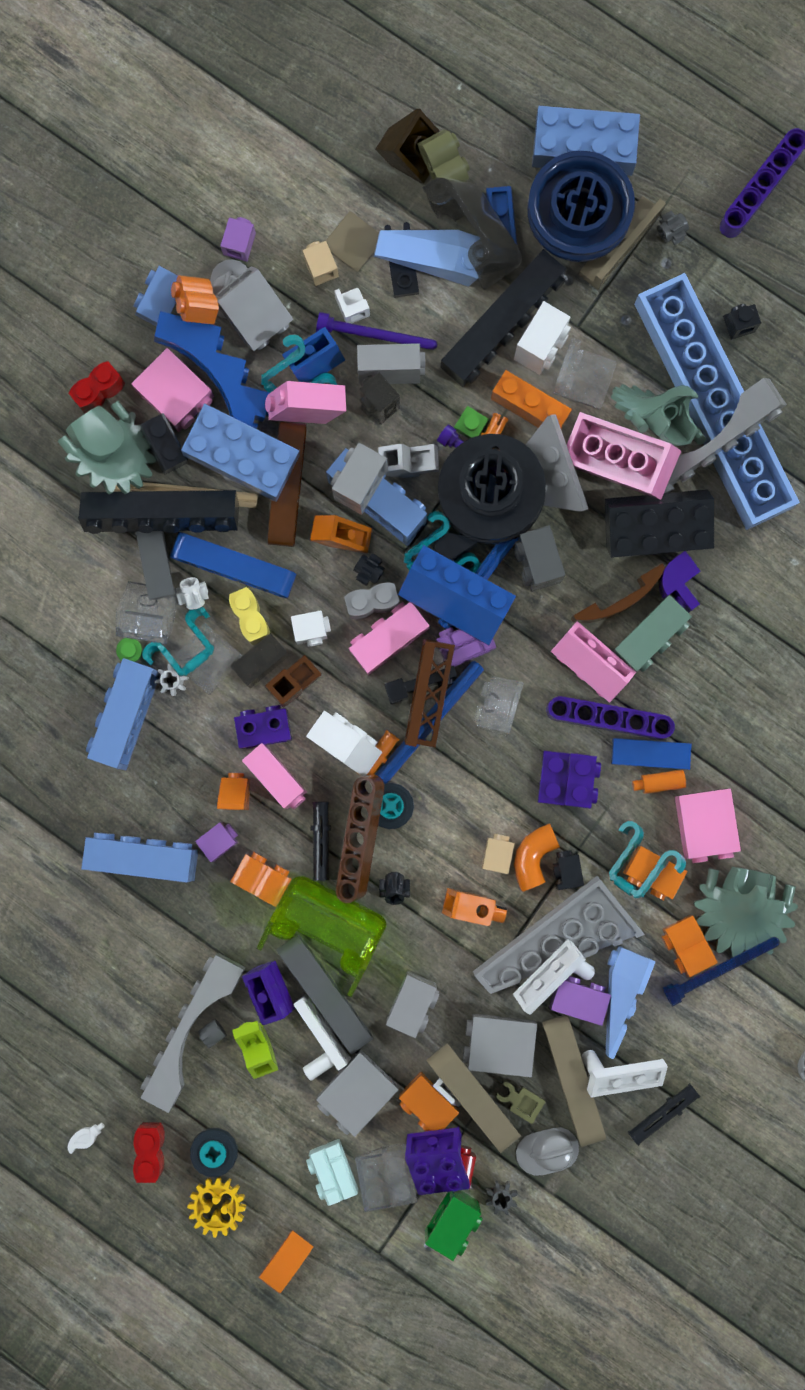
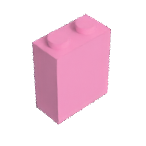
[131,348,214,432]
[265,381,346,424]
[242,743,307,809]
[675,789,741,863]

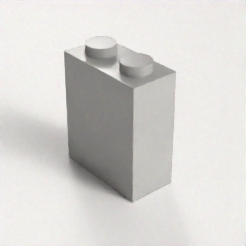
[215,266,293,351]
[357,343,425,385]
[463,1014,537,1077]
[316,1049,399,1137]

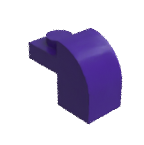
[659,551,701,613]

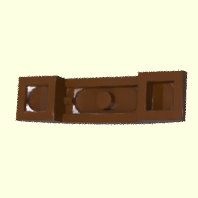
[571,563,665,623]

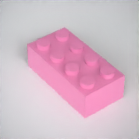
[567,412,681,500]

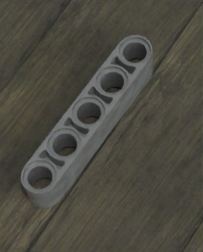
[277,934,374,1054]

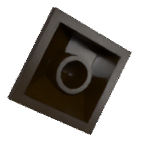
[375,109,440,184]

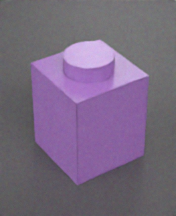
[221,217,256,262]
[195,822,239,862]

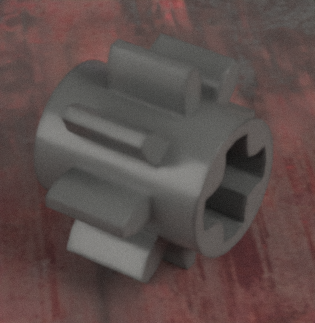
[657,211,689,245]
[486,1180,518,1215]

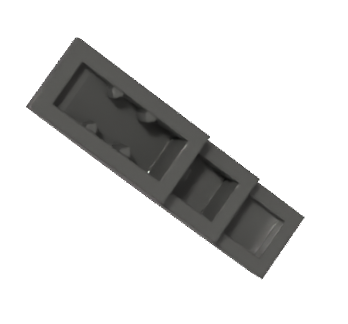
[136,531,176,601]

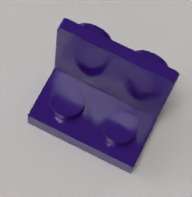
[405,1127,470,1195]

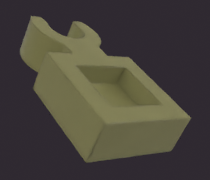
[496,1080,546,1124]

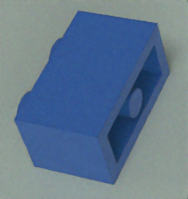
[282,327,345,383]

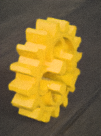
[187,1176,246,1238]

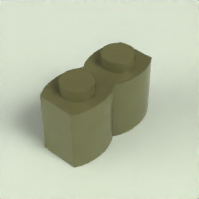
[418,129,470,193]

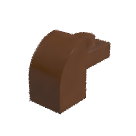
[265,655,322,707]

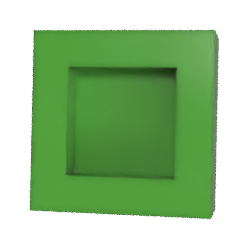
[454,406,489,439]

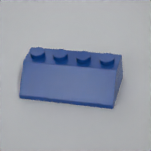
[398,545,516,646]

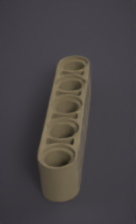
[542,1014,606,1147]
[426,1043,521,1153]

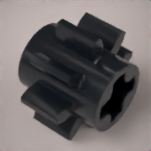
[353,553,385,586]
[379,872,410,905]

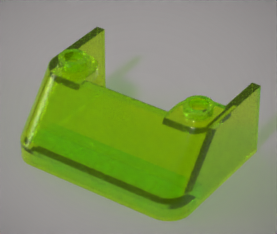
[256,876,387,997]

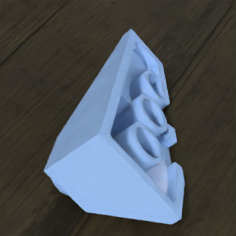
[605,946,655,1059]

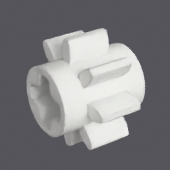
[176,577,209,610]
[155,664,189,696]

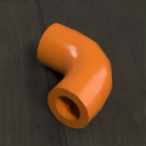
[514,823,560,892]

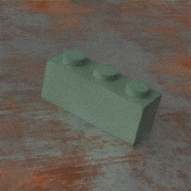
[612,595,692,673]

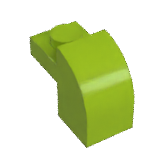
[232,1021,279,1079]

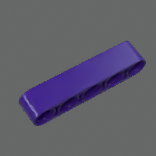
[720,128,805,238]
[546,696,675,740]

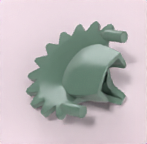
[611,384,706,446]
[57,401,156,494]
[694,866,798,960]

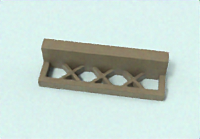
[579,195,666,290]

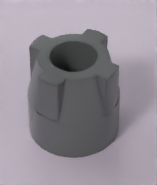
[198,1019,227,1048]

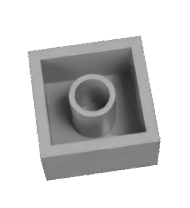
[331,443,388,515]
[386,970,439,1038]

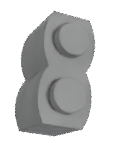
[344,583,399,620]

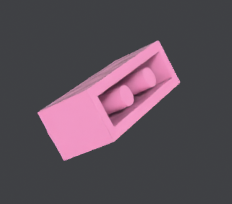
[349,602,430,675]
[551,621,636,703]

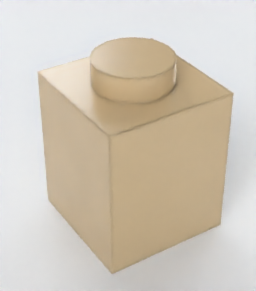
[302,241,339,286]
[481,834,515,874]

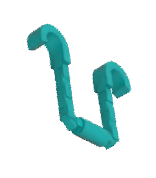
[261,335,337,393]
[404,511,480,573]
[142,607,214,676]
[609,821,686,899]

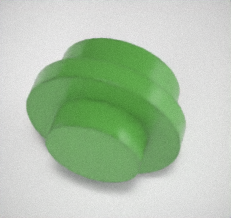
[116,637,143,662]

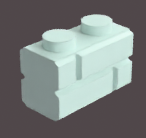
[306,1139,358,1206]

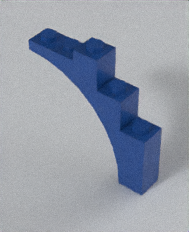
[154,311,270,429]

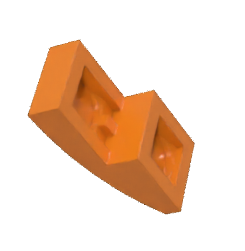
[258,1231,314,1294]

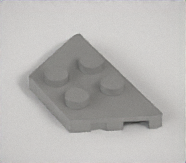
[526,414,589,511]

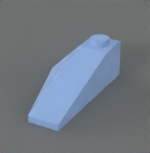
[374,230,484,287]

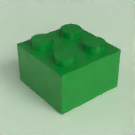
[425,1190,483,1261]

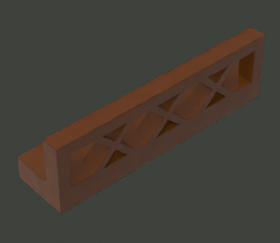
[404,639,455,748]

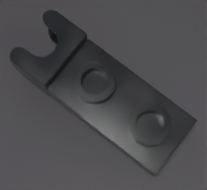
[384,222,419,298]
[384,666,457,705]

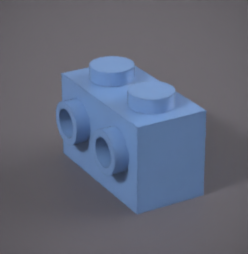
[133,266,177,327]

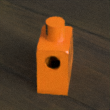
[442,888,507,926]

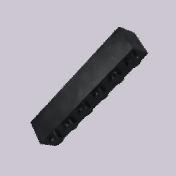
[440,249,566,387]
[78,490,239,534]

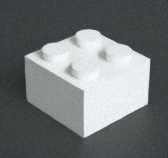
[514,301,571,375]
[306,711,382,776]

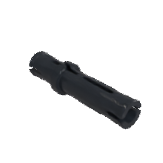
[310,802,331,881]
[628,1083,700,1146]

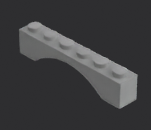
[664,378,787,493]
[140,953,246,1113]

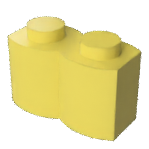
[229,587,270,645]

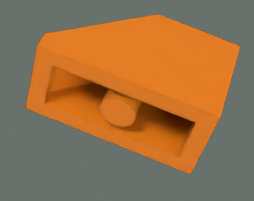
[310,515,372,553]
[217,773,250,810]

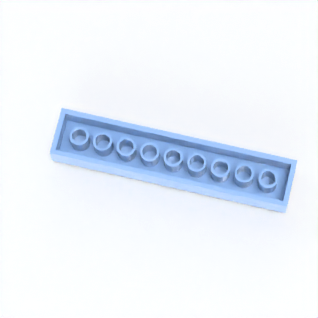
[634,273,800,530]

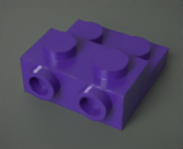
[538,751,601,809]

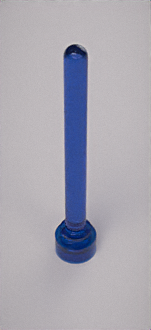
[662,937,780,1007]

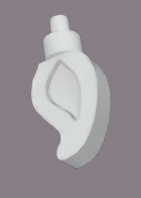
[68,1123,105,1154]

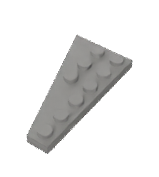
[473,875,645,994]

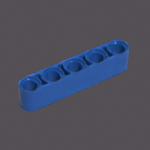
[170,532,297,599]

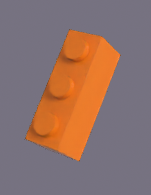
[491,370,572,429]

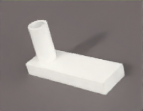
[513,939,595,1015]
[293,994,351,1081]
[581,1050,668,1097]

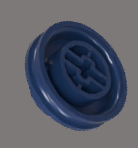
[527,151,635,262]

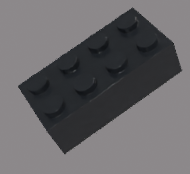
[605,489,714,558]

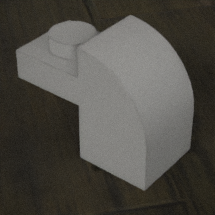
[378,444,439,478]

